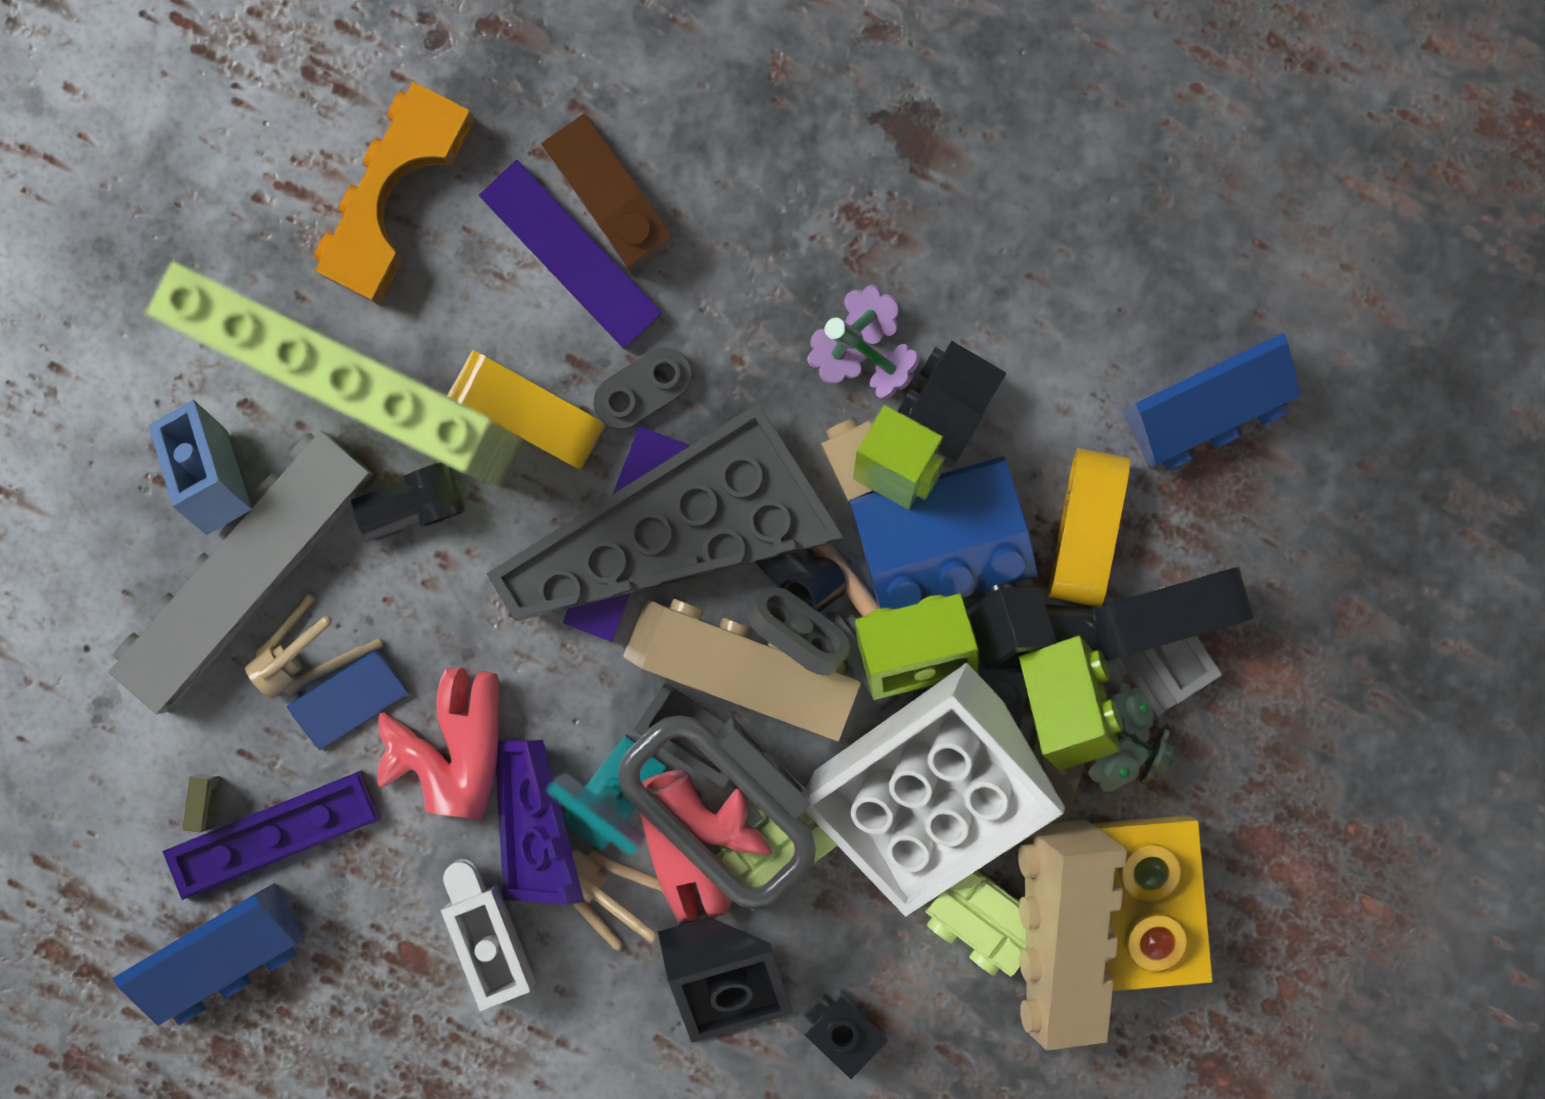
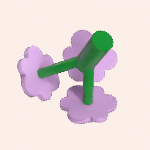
[807,285,920,400]

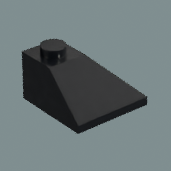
[657,917,793,1043]

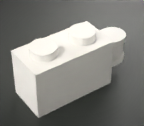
[441,859,536,1011]

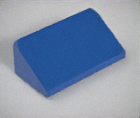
[287,649,409,750]

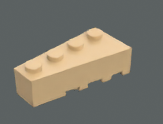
[623,598,861,742]
[1018,820,1127,1051]

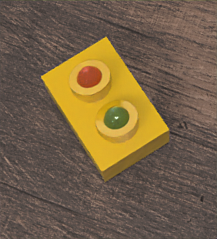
[1091,815,1212,991]

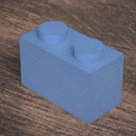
[148,400,252,535]

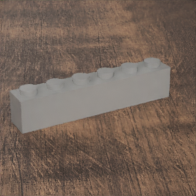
[108,430,376,714]

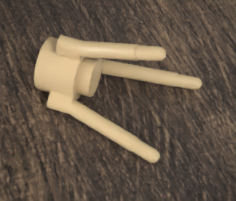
[245,593,384,699]
[571,848,663,950]

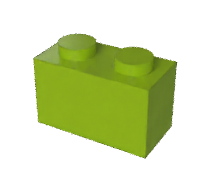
[853,405,945,510]
[855,594,978,700]
[1019,636,1123,771]

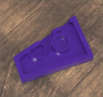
[496,739,585,905]

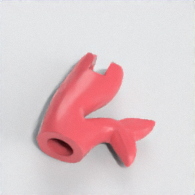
[377,668,500,820]
[640,770,772,923]

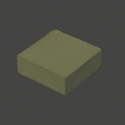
[183,774,221,833]

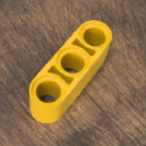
[447,350,606,471]
[1048,447,1130,607]

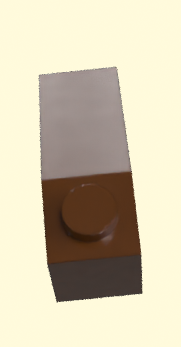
[541,114,674,274]

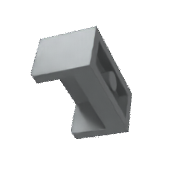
[634,683,730,789]

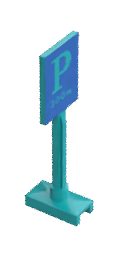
[547,734,668,857]

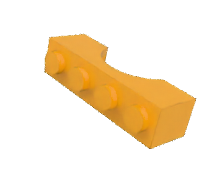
[314,81,476,305]

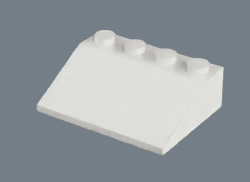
[805,663,1065,917]

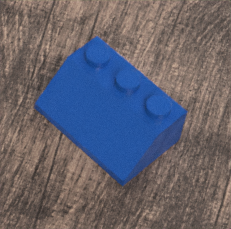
[1122,333,1301,471]
[849,456,1038,610]
[112,883,306,1026]

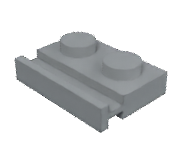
[1117,586,1222,717]

